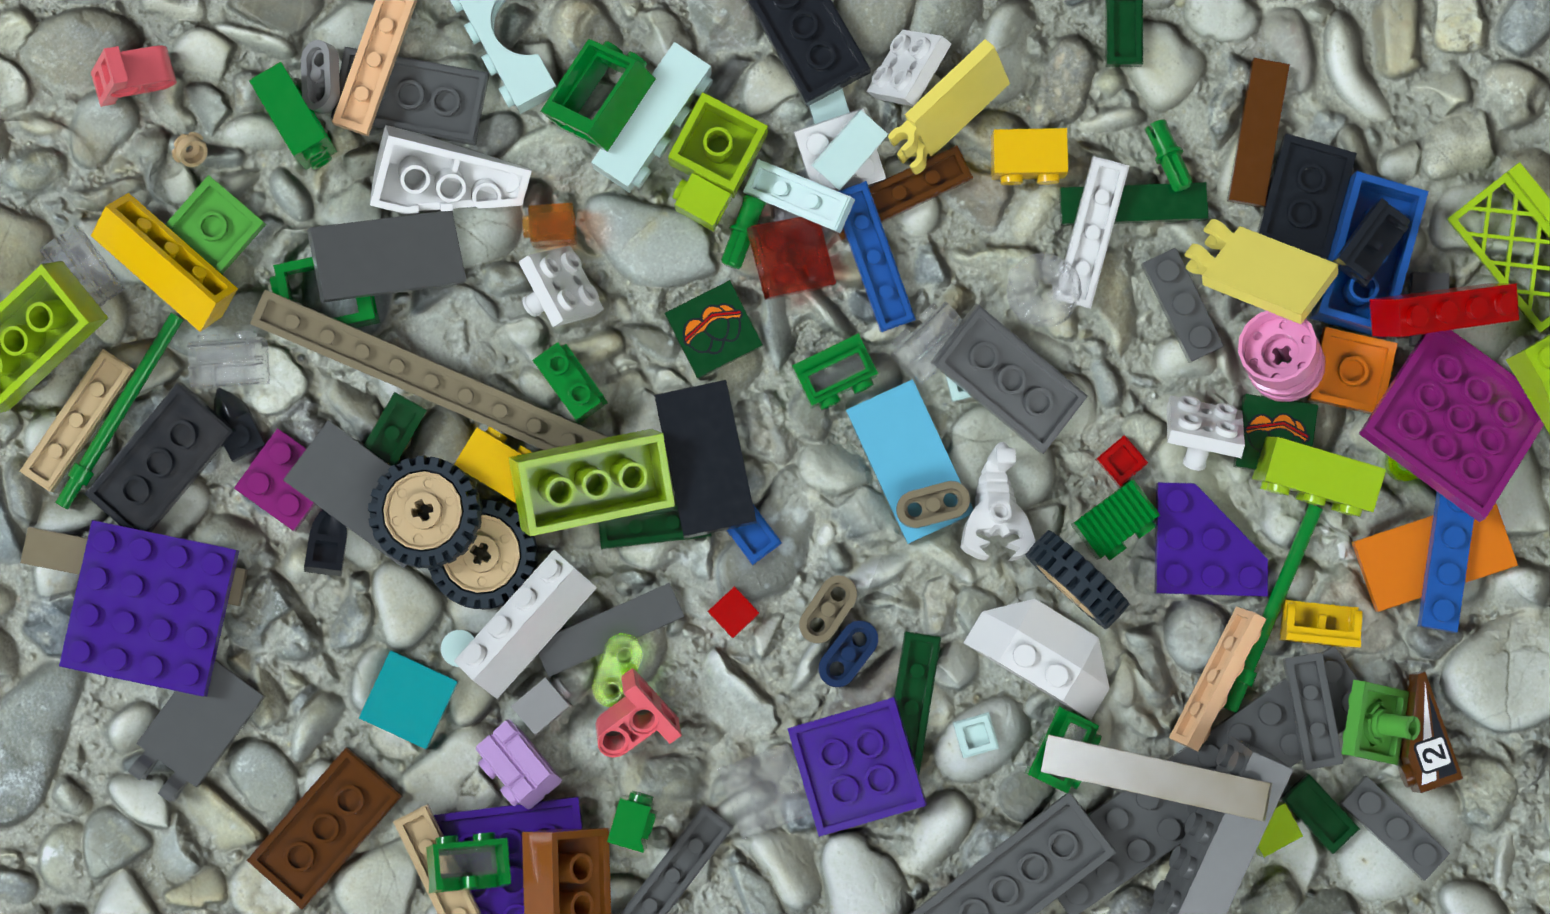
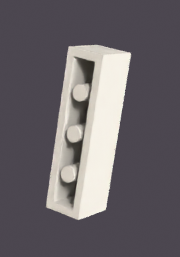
[454,550,597,699]

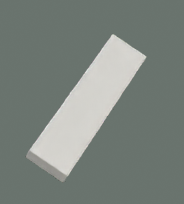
[1054,156,1129,309]

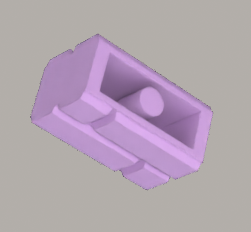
[476,719,562,810]

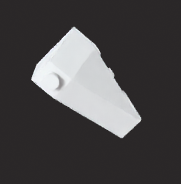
[370,125,532,214]

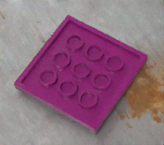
[1358,330,1544,522]

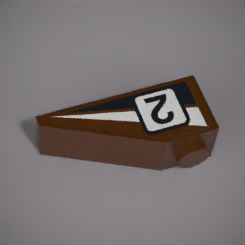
[1399,672,1463,793]

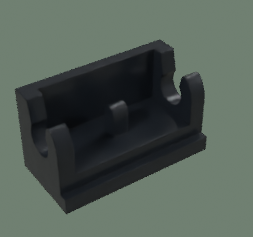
[1332,198,1410,287]

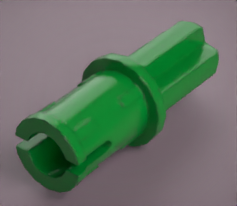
[1144,119,1192,192]
[721,195,766,269]

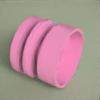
[1238,311,1325,402]

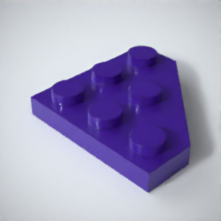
[1154,482,1268,597]

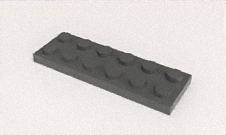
[910,791,1116,914]

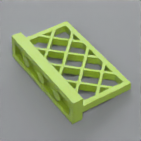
[1446,162,1550,333]

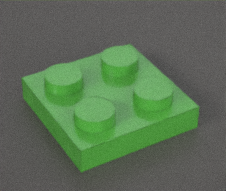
[165,175,267,275]

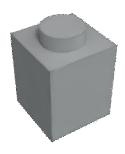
[511,677,572,735]

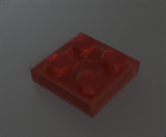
[747,217,836,300]

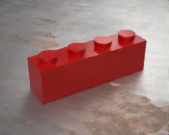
[1370,283,1519,337]

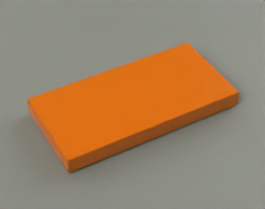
[1351,503,1518,612]

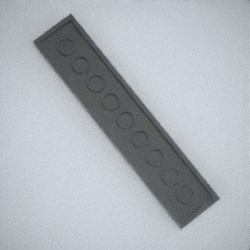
[1057,646,1358,914]

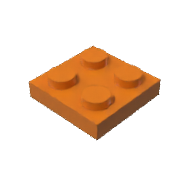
[1307,327,1398,414]

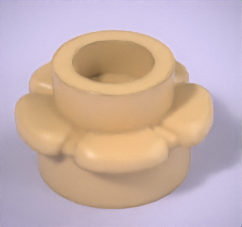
[172,132,208,167]

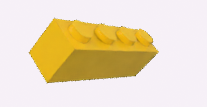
[91,193,238,332]

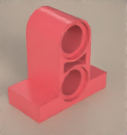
[91,45,177,107]
[595,668,682,758]

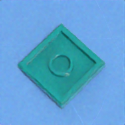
[359,650,459,749]

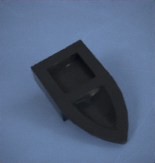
[213,388,266,462]
[304,509,347,577]

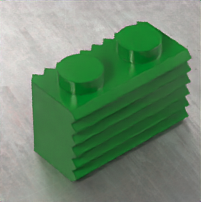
[1071,479,1160,561]

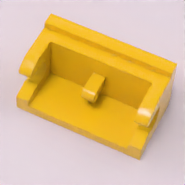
[1279,600,1363,648]

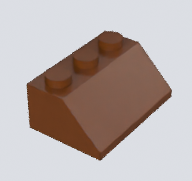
[522,828,611,914]

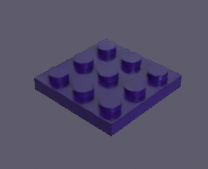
[787,697,927,837]

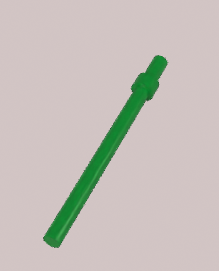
[55,313,183,510]
[1223,504,1323,713]

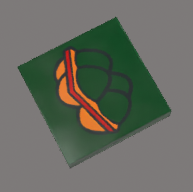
[664,280,763,379]
[1233,394,1318,470]

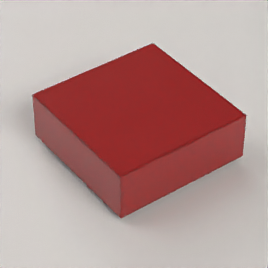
[1095,435,1148,487]
[707,586,760,639]

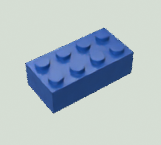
[1310,171,1429,338]

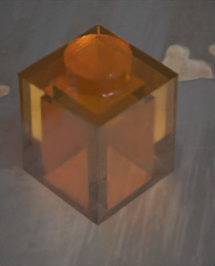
[522,203,577,248]

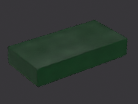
[1105,0,1143,67]
[1280,773,1360,854]

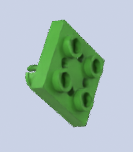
[1341,680,1420,765]

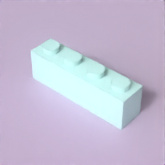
[591,42,713,193]

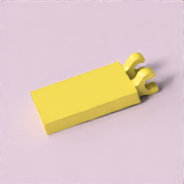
[888,39,1010,175]
[1185,219,1338,324]

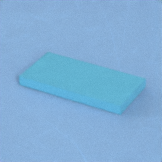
[846,379,974,544]

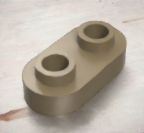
[896,481,970,529]
[799,575,857,644]

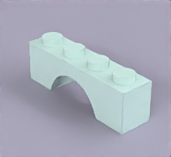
[450,0,556,114]

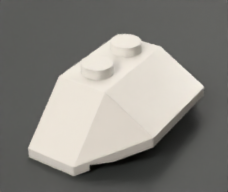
[963,599,1110,720]

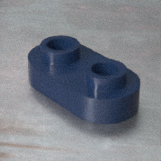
[818,621,878,687]

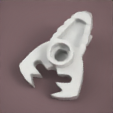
[960,442,1035,561]

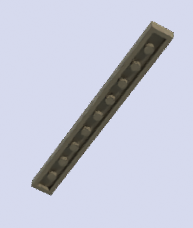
[250,289,608,450]

